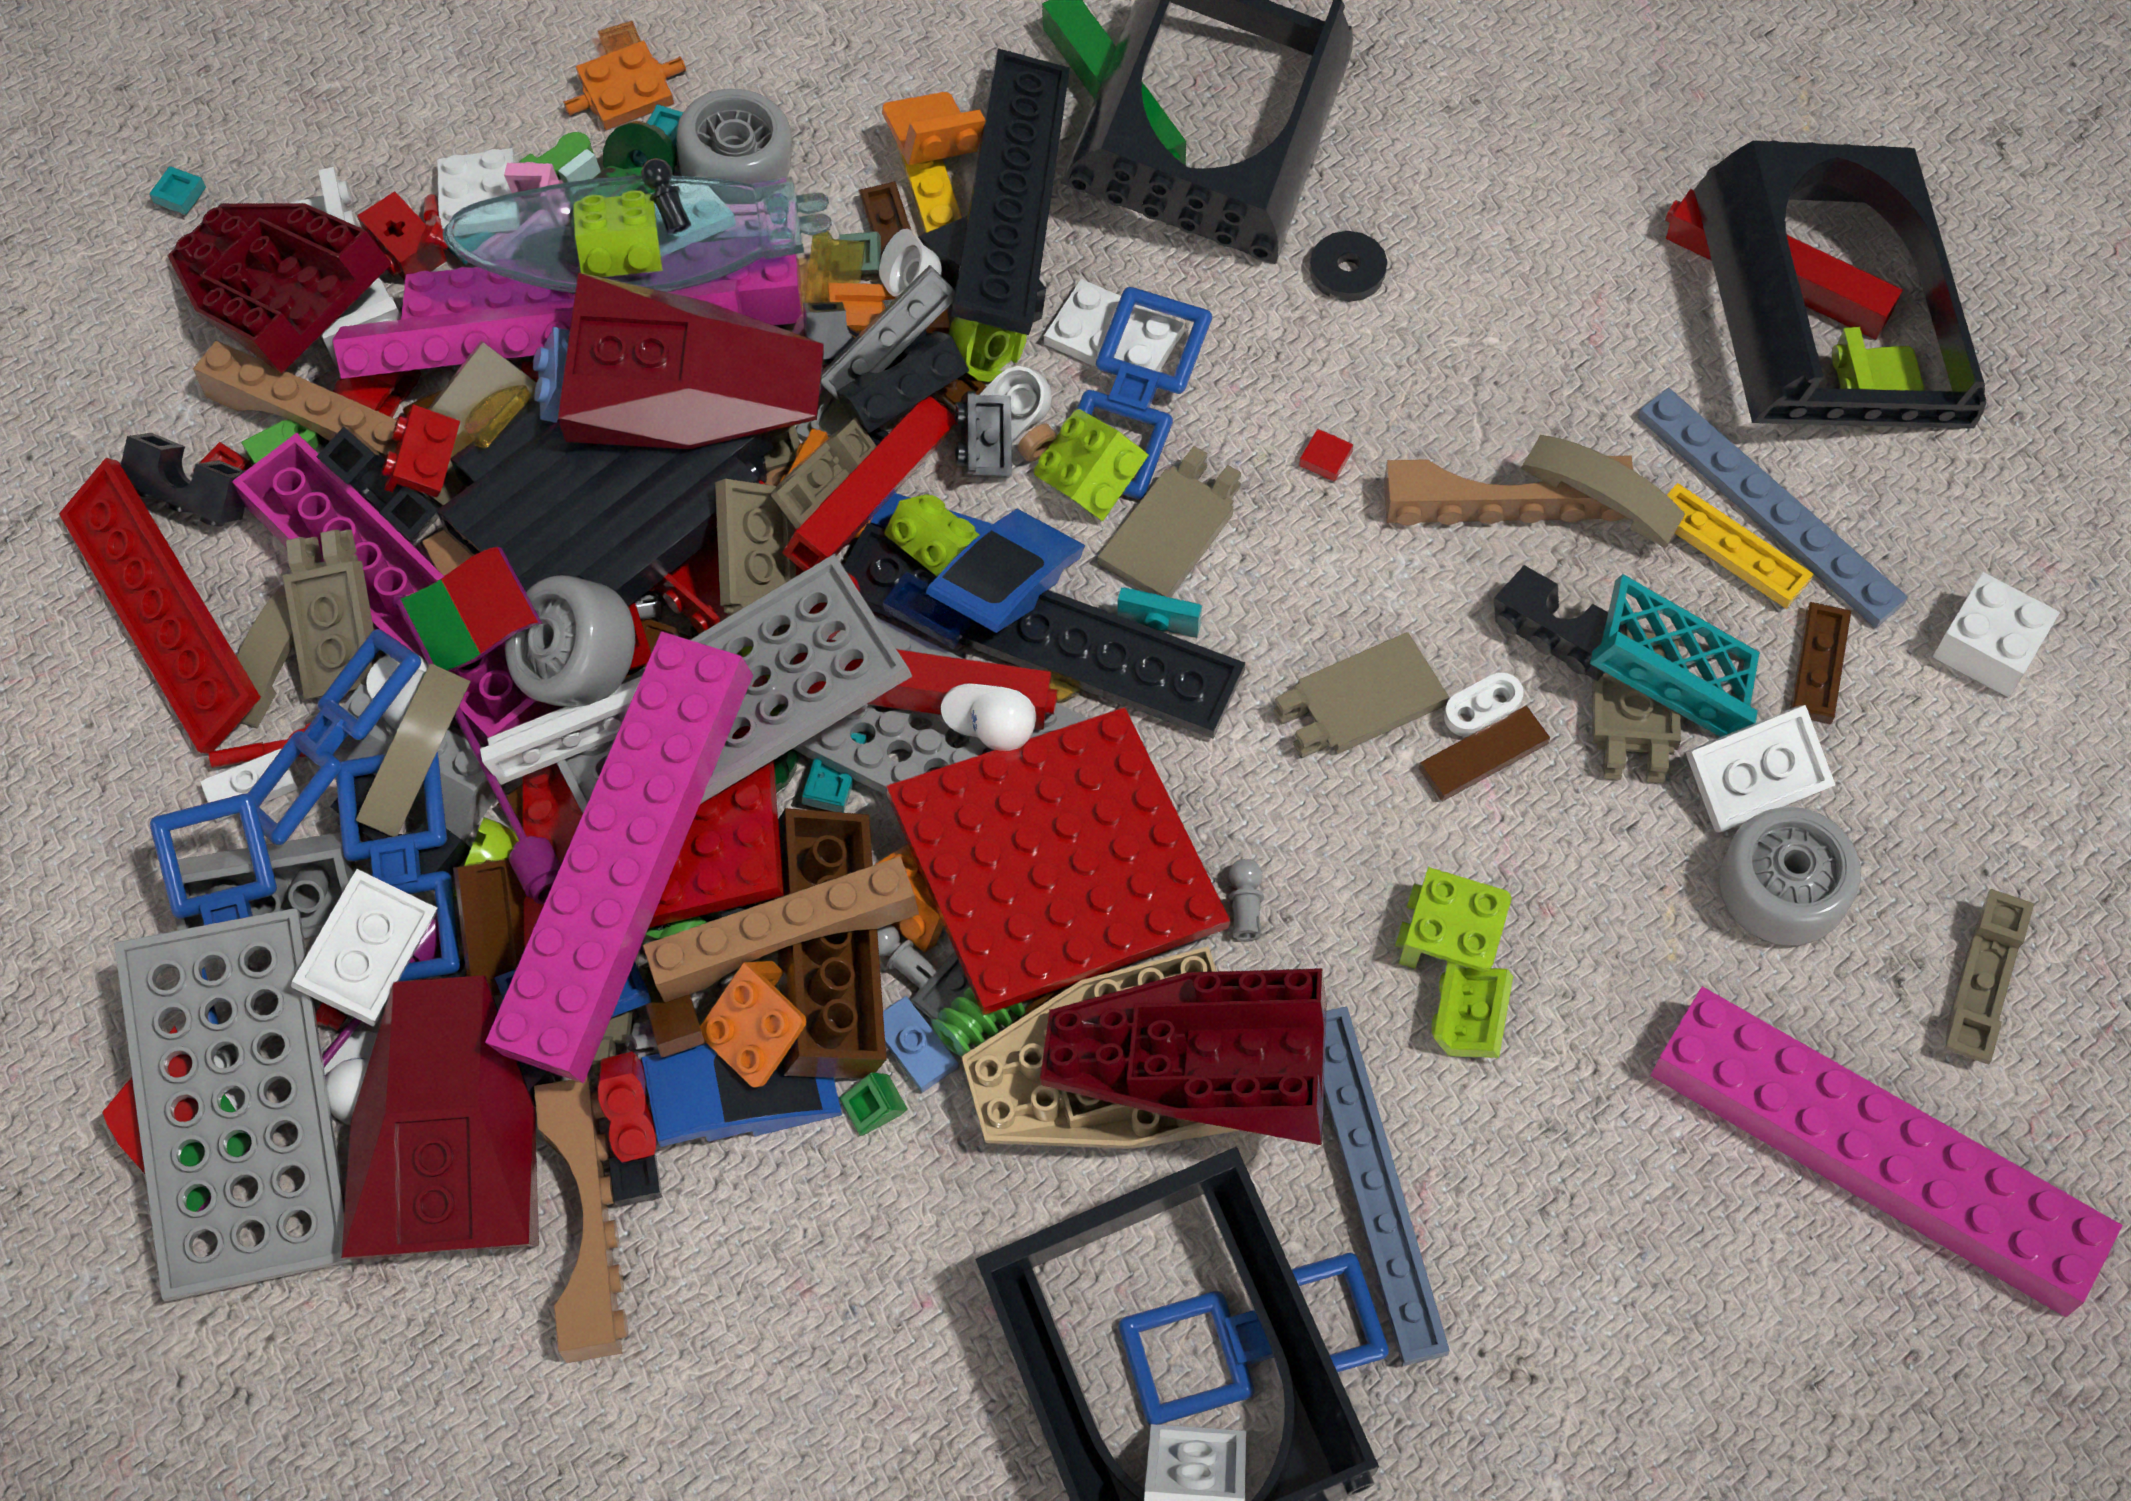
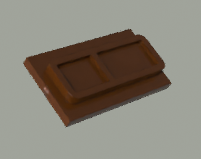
[453,858,526,996]

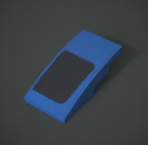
[926,508,1085,633]
[642,1044,842,1147]

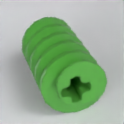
[931,987,1025,1056]

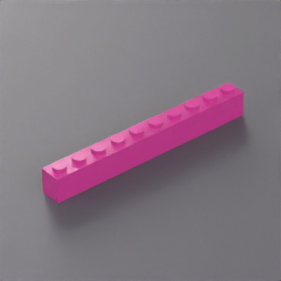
[332,279,742,379]

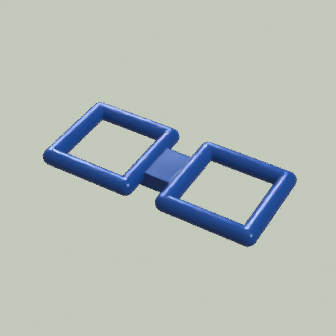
[1077,287,1212,499]
[248,629,421,845]
[336,752,460,981]
[150,793,277,1024]
[1118,1253,1389,1425]

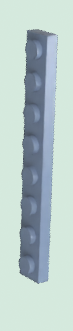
[1638,387,1908,628]
[1324,1006,1450,1366]

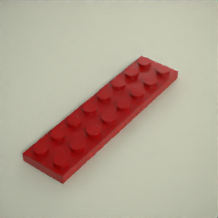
[59,458,261,754]

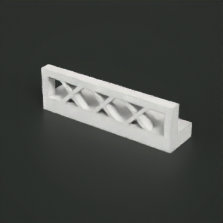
[480,676,642,785]

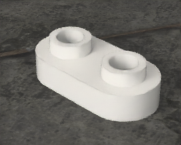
[1444,673,1524,737]

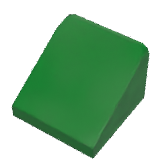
[839,1072,908,1136]

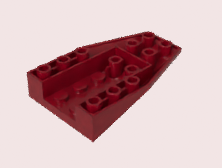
[167,203,392,374]
[558,272,824,449]
[1040,968,1327,1146]
[341,975,539,1260]

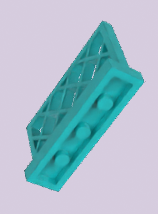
[1590,574,1760,737]

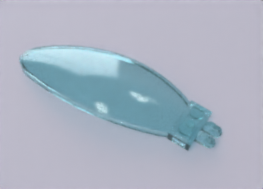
[443,176,832,294]

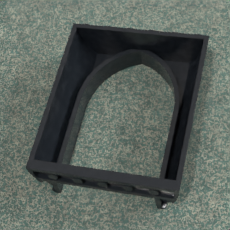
[1060,0,1353,264]
[1694,140,1986,428]
[975,1146,1379,1501]

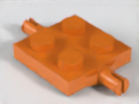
[563,40,686,130]

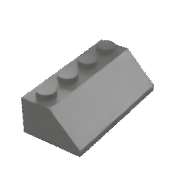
[333,684,508,842]
[174,832,356,938]

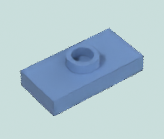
[883,996,958,1093]

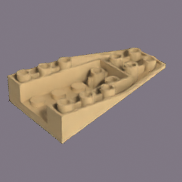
[961,946,1240,1149]

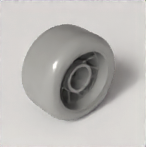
[677,89,792,206]
[505,575,635,707]
[1719,807,1861,945]

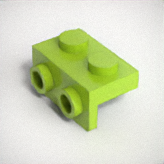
[885,494,980,576]
[1431,961,1513,1058]

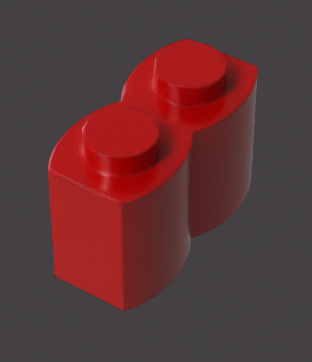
[333,369,421,418]
[598,1051,656,1163]

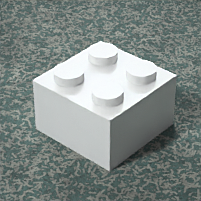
[1933,572,2060,698]

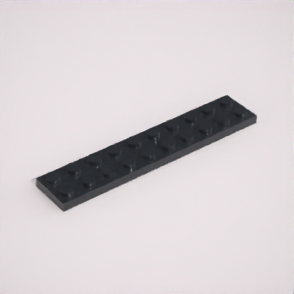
[951,48,1070,336]
[843,523,1245,739]

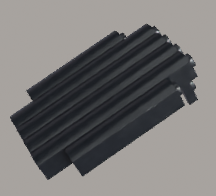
[436,396,774,606]

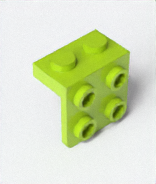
[574,190,663,277]
[1832,327,1925,391]
[1033,409,1149,521]
[1395,867,1512,972]

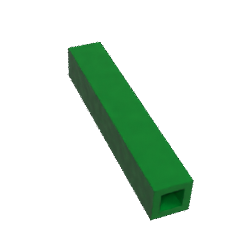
[1042,0,1186,165]

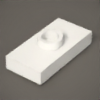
[200,749,298,822]

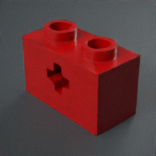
[357,191,447,281]

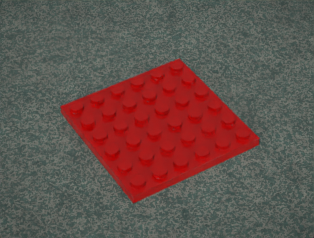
[523,675,784,948]
[886,707,1231,1015]

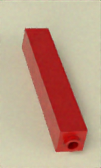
[1665,189,1903,340]
[782,396,955,571]
[792,639,1058,730]

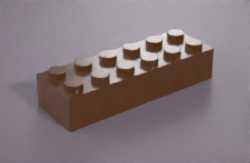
[775,808,887,1079]

